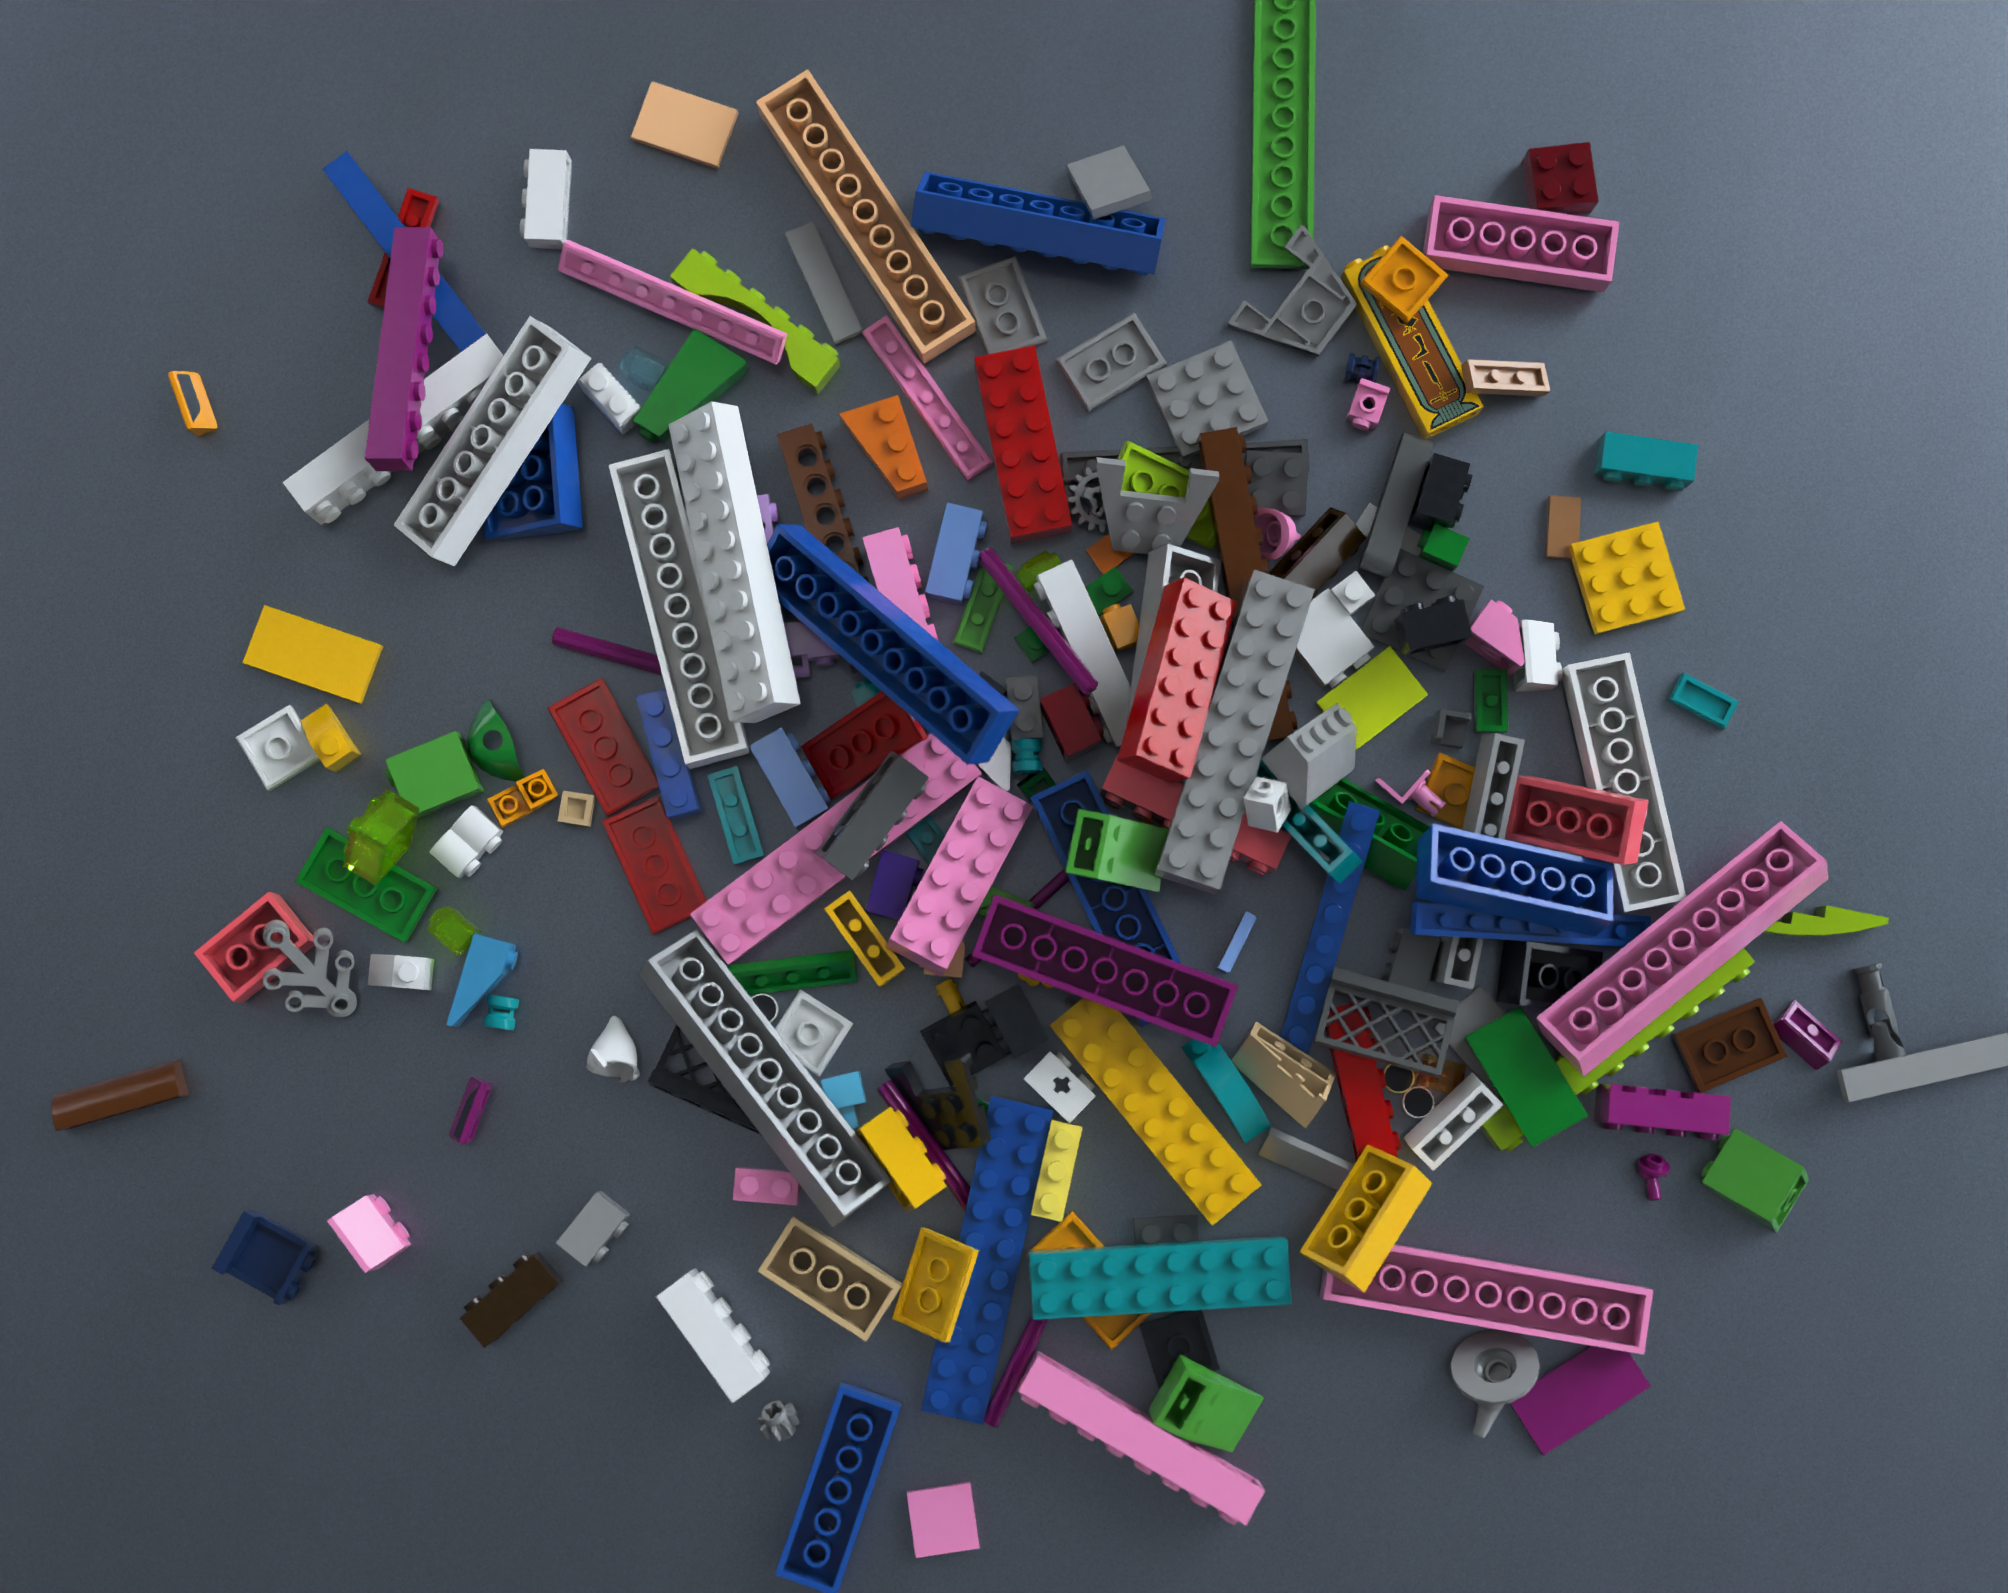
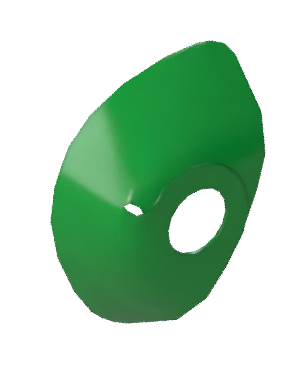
[467,699,524,781]

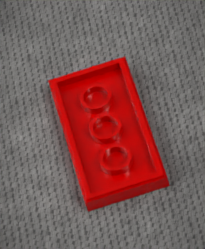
[547,678,660,817]
[801,691,928,800]
[601,795,707,935]

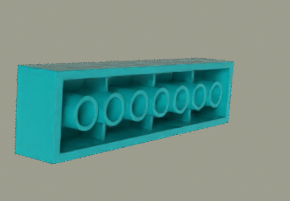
[1028,1236,1292,1320]

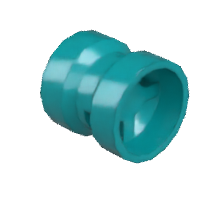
[1011,739,1043,774]
[483,994,520,1030]

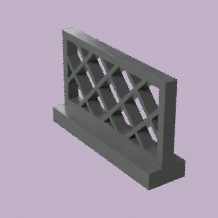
[1314,967,1460,1079]

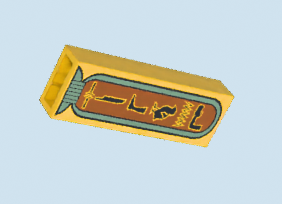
[1340,245,1484,439]

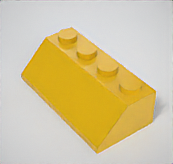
[1300,1144,1432,1292]

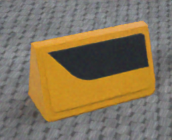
[168,371,218,437]

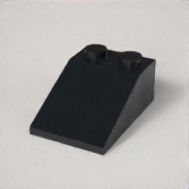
[1496,940,1603,1008]

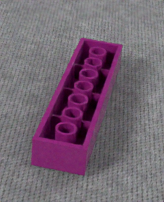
[972,894,1238,1047]

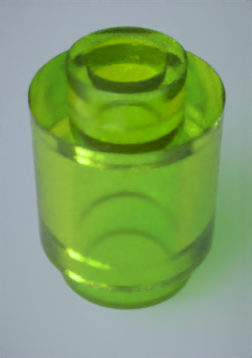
[1016,550,1062,593]

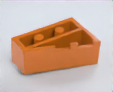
[839,395,928,499]

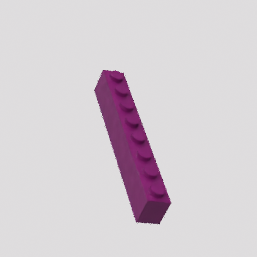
[364,227,443,471]

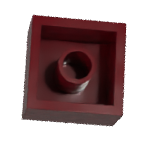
[1522,142,1599,215]
[1040,683,1104,763]

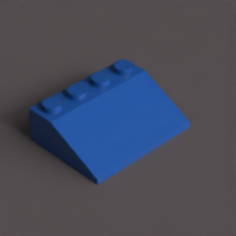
[484,404,583,540]

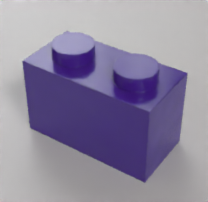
[865,850,924,922]

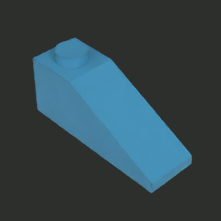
[446,933,518,1027]

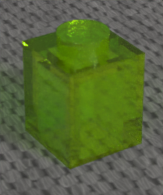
[427,905,482,955]

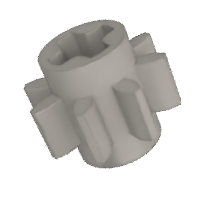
[758,1400,800,1442]

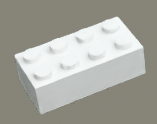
[656,1268,770,1403]

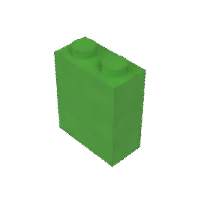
[385,731,485,820]

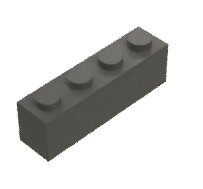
[815,751,929,881]

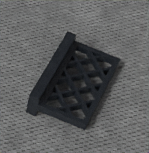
[648,1024,761,1135]

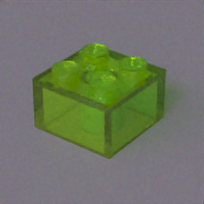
[344,789,419,886]

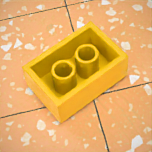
[855,1107,946,1213]

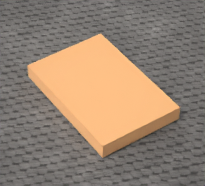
[631,81,739,169]

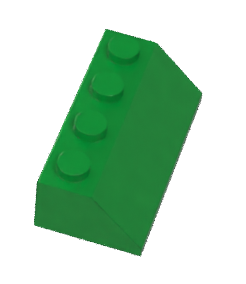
[1308,778,1430,890]

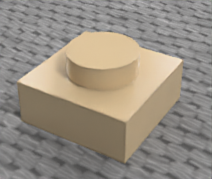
[558,790,596,827]

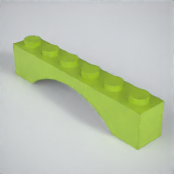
[670,248,841,395]

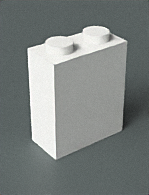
[1294,588,1374,689]

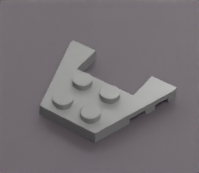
[1228,225,1357,355]
[1096,457,1219,554]

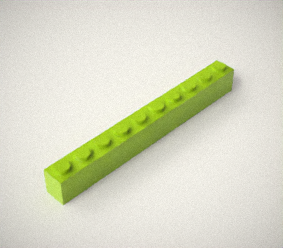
[1479,948,1755,1152]

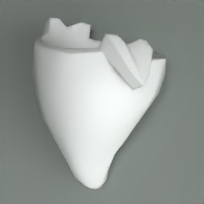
[586,1016,640,1082]

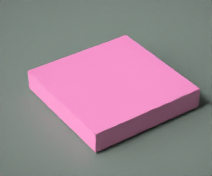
[907,1481,980,1558]

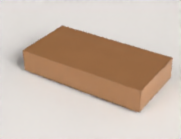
[1545,495,1581,560]

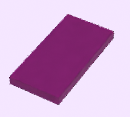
[1509,1345,1651,1456]

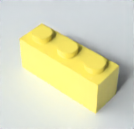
[1030,1119,1083,1222]

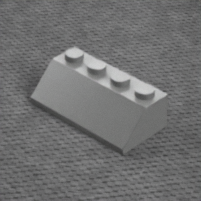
[1261,703,1357,809]

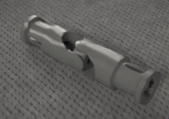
[1852,963,1914,1093]

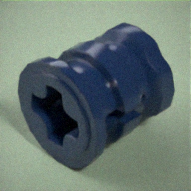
[1344,353,1380,383]

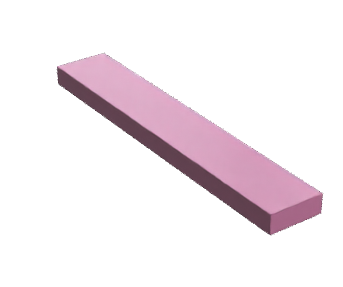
[862,315,993,482]

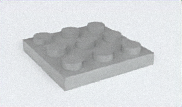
[1146,341,1269,459]

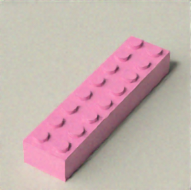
[1018,1350,1265,1526]

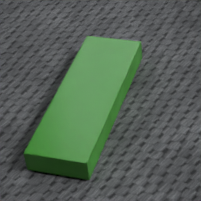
[953,563,1013,654]

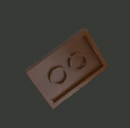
[1672,998,1788,1093]

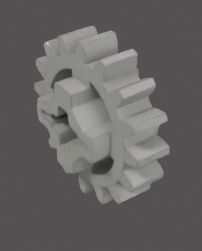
[1067,467,1107,533]

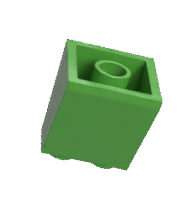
[1701,1128,1810,1233]

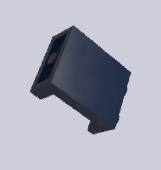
[211,1210,319,1305]

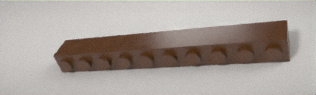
[1197,427,1297,741]

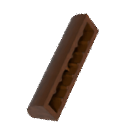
[52,1059,189,1131]

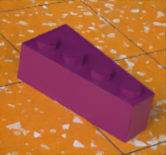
[1594,1083,1731,1140]

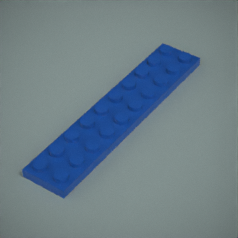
[921,1095,1053,1425]

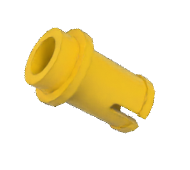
[935,977,966,1014]

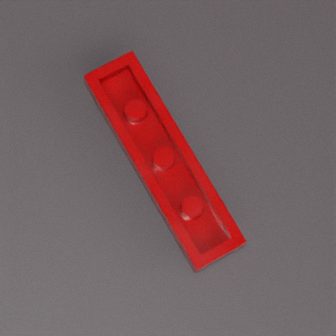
[367,188,439,309]

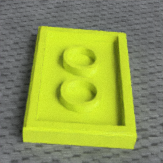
[1315,646,1428,750]

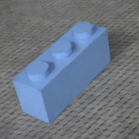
[925,503,988,606]
[749,727,832,830]

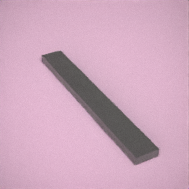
[1060,439,1309,485]

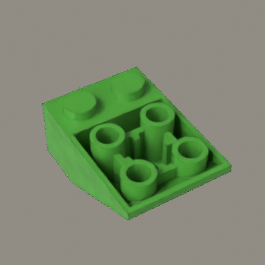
[1065,809,1169,892]
[1149,1355,1264,1452]

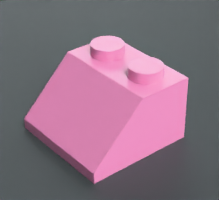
[1463,599,1525,676]
[327,1194,411,1273]

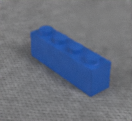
[636,688,702,821]

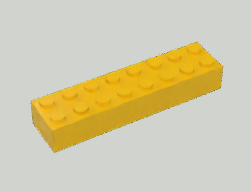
[1049,998,1262,1226]

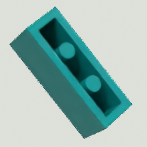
[1594,432,1699,491]

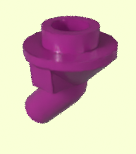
[1638,1154,1670,1201]

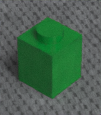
[1417,523,1470,572]

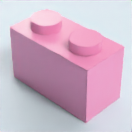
[733,1167,801,1206]

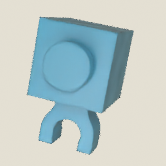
[820,1071,867,1129]

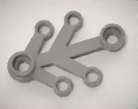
[263,920,357,1018]

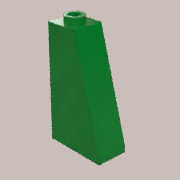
[633,328,749,444]

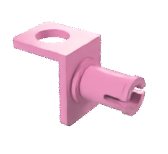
[1375,769,1446,818]

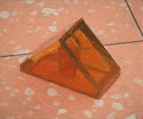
[1413,1054,1467,1094]

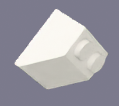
[1513,620,1562,692]

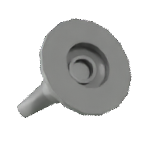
[1451,1329,1540,1438]

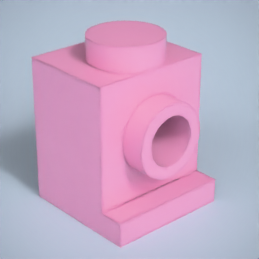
[1346,378,1391,431]

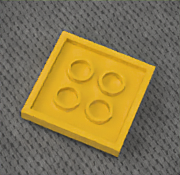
[1569,521,1685,635]

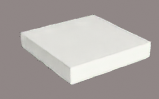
[236,705,320,791]
[775,989,854,1077]

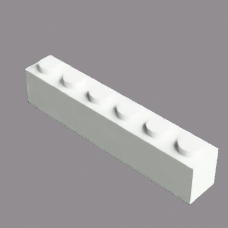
[1033,559,1131,747]

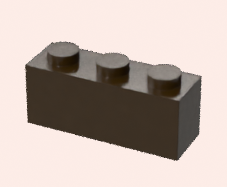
[1269,507,1366,599]
[460,1252,563,1348]

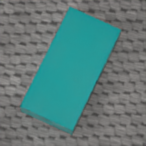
[1667,672,1739,730]

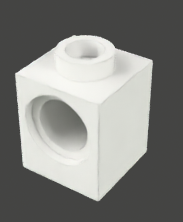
[1243,776,1290,833]

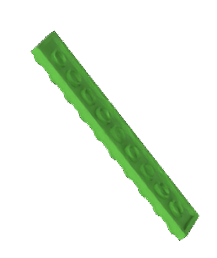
[1251,0,1316,269]

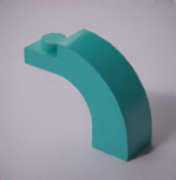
[1182,1039,1271,1143]

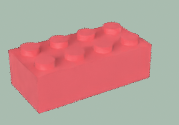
[1505,775,1649,865]

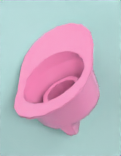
[1253,506,1301,559]

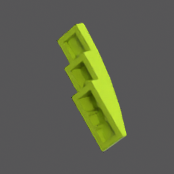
[1761,905,1889,937]

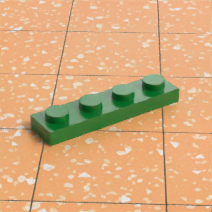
[1014,566,1133,664]
[727,950,858,995]

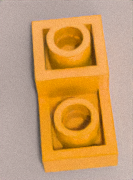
[487,768,559,829]

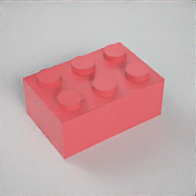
[194,892,314,1003]

